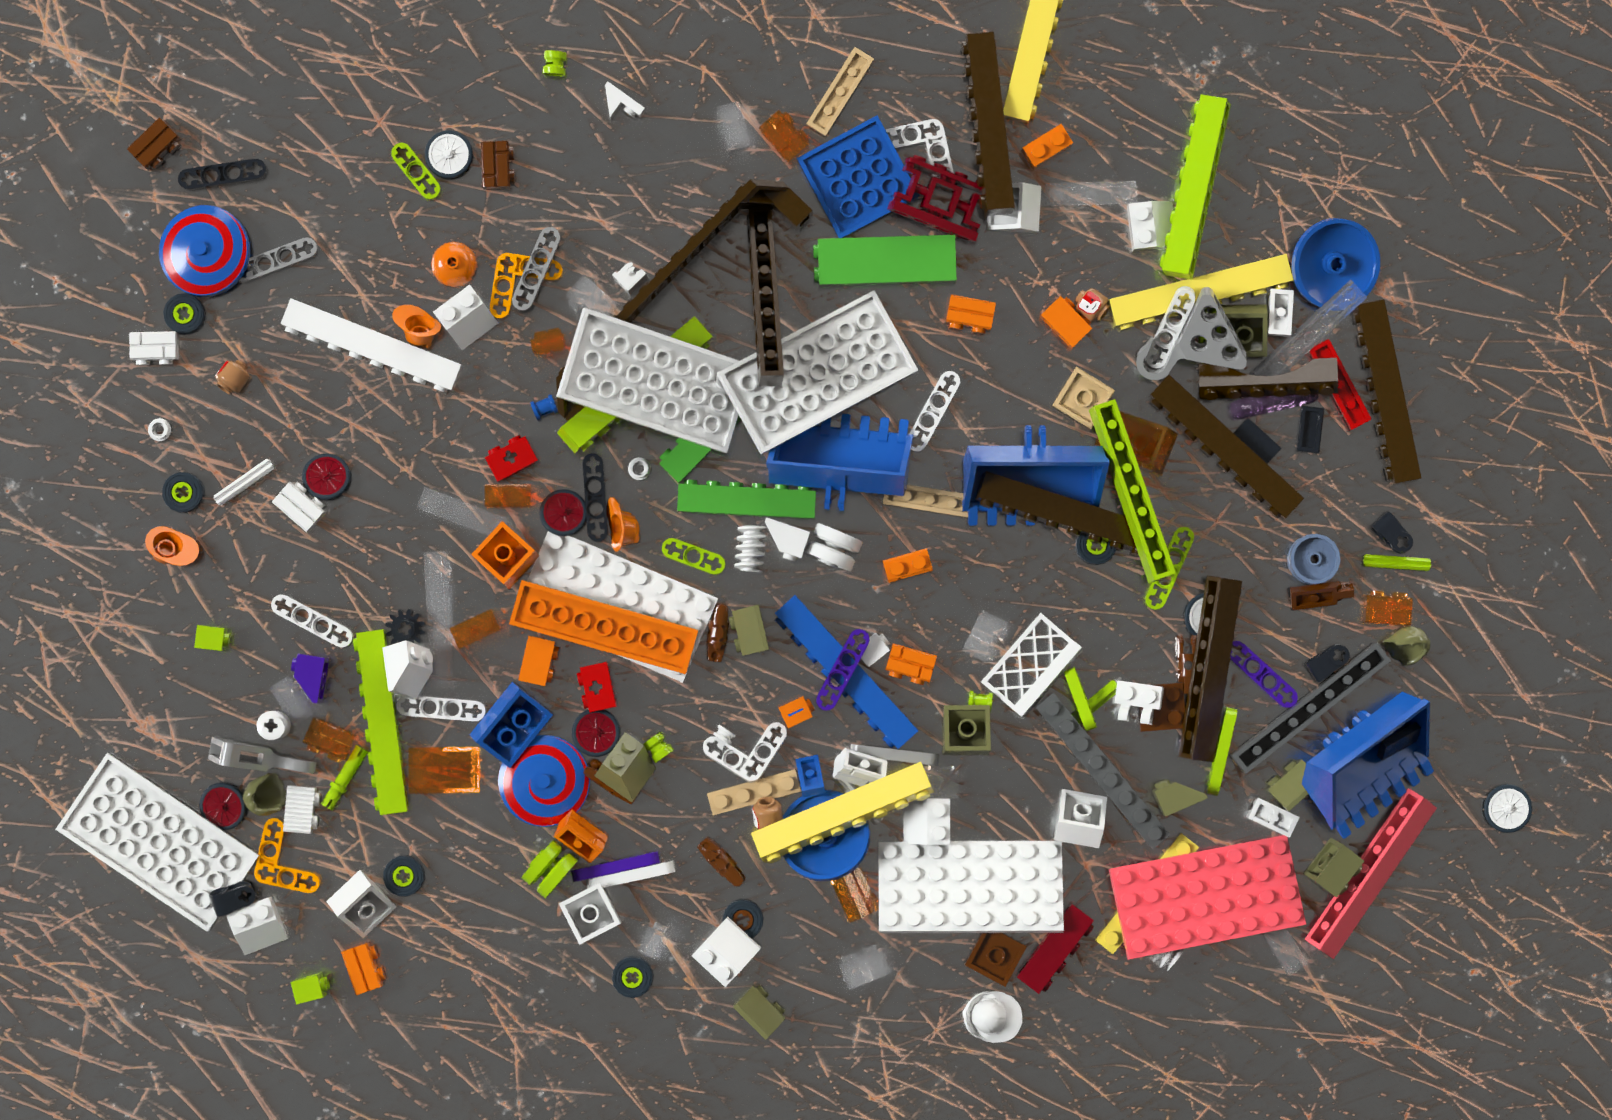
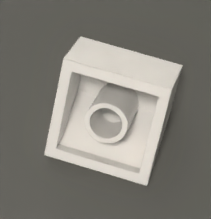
[987,183,1041,232]
[1127,201,1173,252]
[433,285,499,351]
[765,517,810,562]
[383,640,433,700]
[1054,789,1107,848]
[903,798,950,845]
[326,870,396,938]
[559,883,622,945]
[226,896,288,955]
[692,917,761,987]

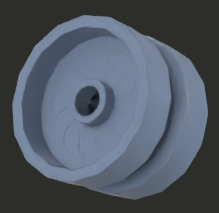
[1286,534,1341,585]

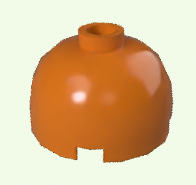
[431,241,477,288]

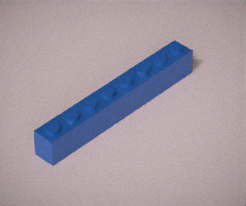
[775,595,918,749]

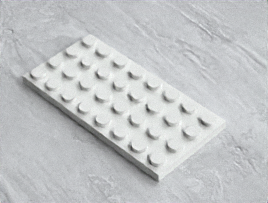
[717,290,918,454]
[556,308,739,453]
[527,531,718,683]
[55,753,259,932]
[878,841,1064,933]

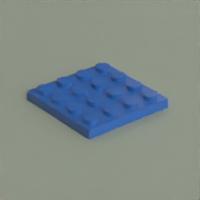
[797,115,920,238]

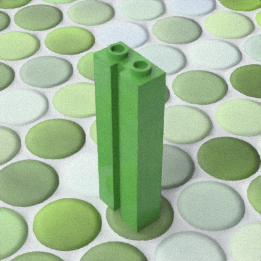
[813,235,957,287]

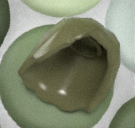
[1383,625,1430,666]
[243,773,286,816]

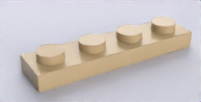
[806,47,874,137]
[883,485,968,518]
[707,769,801,815]

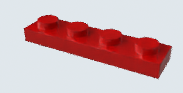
[1308,339,1372,430]

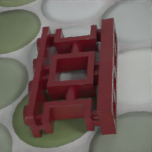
[887,155,982,242]

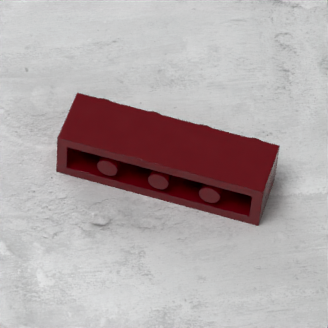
[1016,903,1094,994]

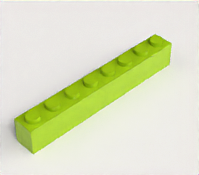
[1160,95,1231,280]
[557,316,713,454]
[1089,399,1176,583]
[353,629,409,815]

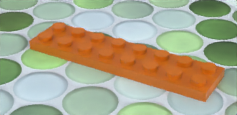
[509,580,698,674]

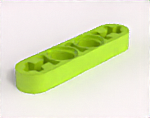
[1145,527,1194,610]
[1206,707,1237,796]

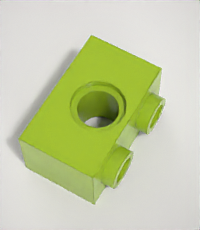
[290,972,330,1005]

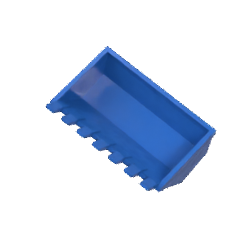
[1302,692,1434,839]

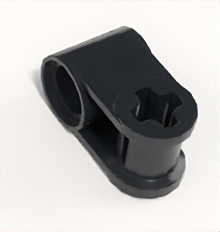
[1371,511,1413,554]
[1305,644,1350,683]
[209,881,256,917]

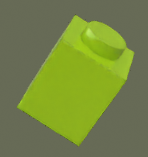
[194,625,230,651]

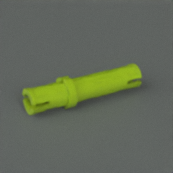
[320,745,368,811]

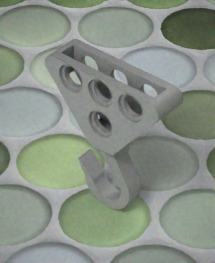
[1136,287,1247,380]
[208,737,317,774]

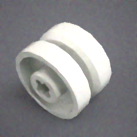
[805,523,863,572]

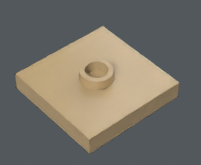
[1052,367,1115,430]

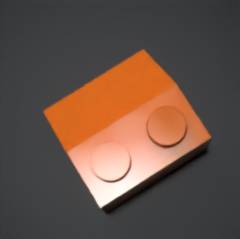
[471,521,539,589]

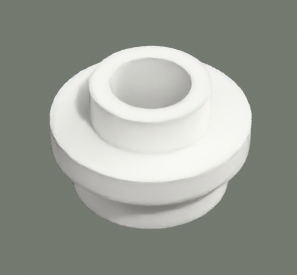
[148,418,171,441]
[628,457,651,480]

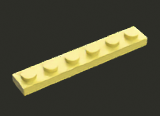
[1095,833,1199,954]

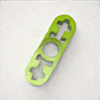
[391,143,441,200]
[662,538,725,575]
[1064,667,1097,732]

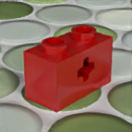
[485,435,539,483]
[577,662,617,712]

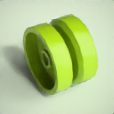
[521,840,578,899]

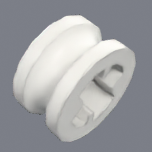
[713,725,736,745]

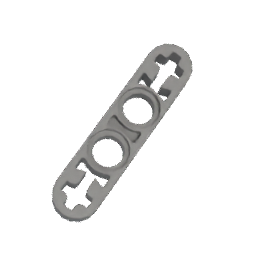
[512,227,561,311]
[239,237,318,283]
[850,744,939,766]

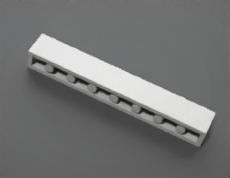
[281,298,463,393]

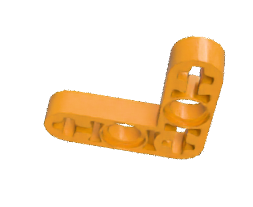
[490,253,563,319]
[254,818,321,893]

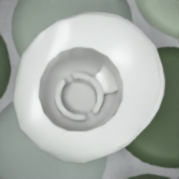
[963,991,1022,1043]

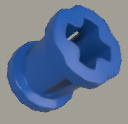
[530,394,558,421]

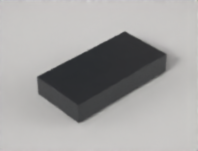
[1296,406,1324,454]
[1234,418,1282,464]
[1377,722,1421,761]

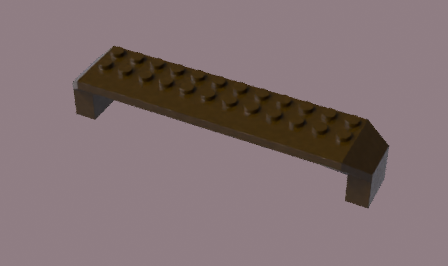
[556,179,813,441]

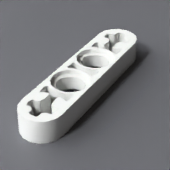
[1146,286,1195,368]
[909,371,960,452]
[271,595,353,647]
[396,696,486,721]
[586,861,675,889]

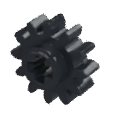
[385,609,426,644]

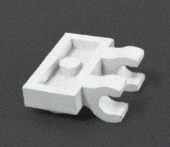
[1114,680,1164,725]

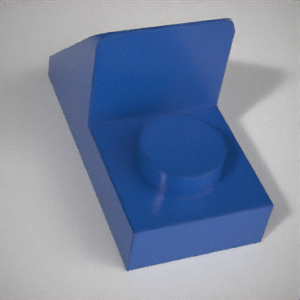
[795,755,825,797]

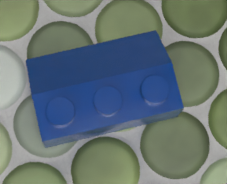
[469,681,553,768]

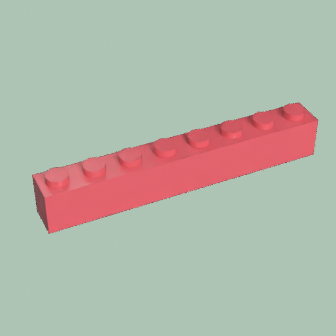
[1305,788,1437,959]

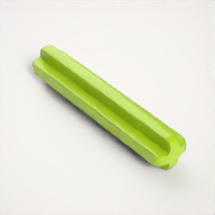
[1363,554,1431,571]
[1071,680,1117,724]

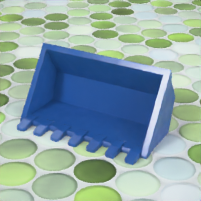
[766,414,913,511]
[962,425,1110,526]

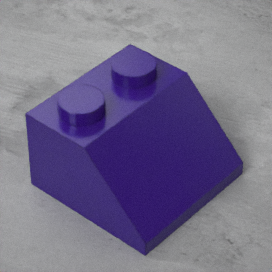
[291,654,330,704]

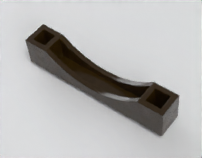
[1199,358,1338,400]

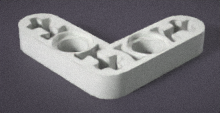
[886,119,954,179]
[703,722,787,783]

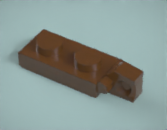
[1290,581,1354,610]

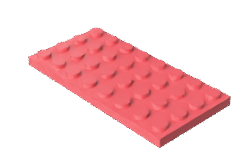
[1109,835,1306,960]

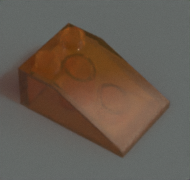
[1094,411,1178,476]
[408,747,480,794]

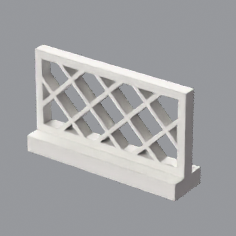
[981,613,1083,719]

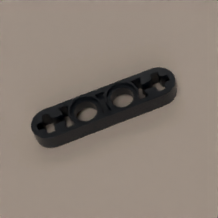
[178,159,267,190]
[582,453,608,542]

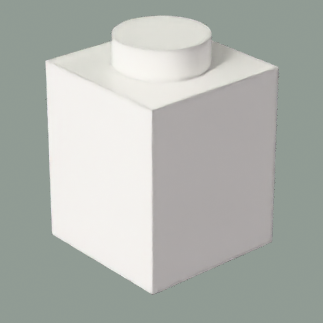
[854,633,890,667]

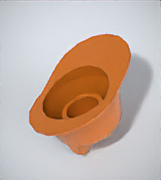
[392,305,441,349]
[607,497,639,551]
[145,526,199,566]

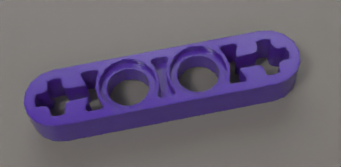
[816,629,870,711]
[1230,641,1298,708]
[571,851,660,882]

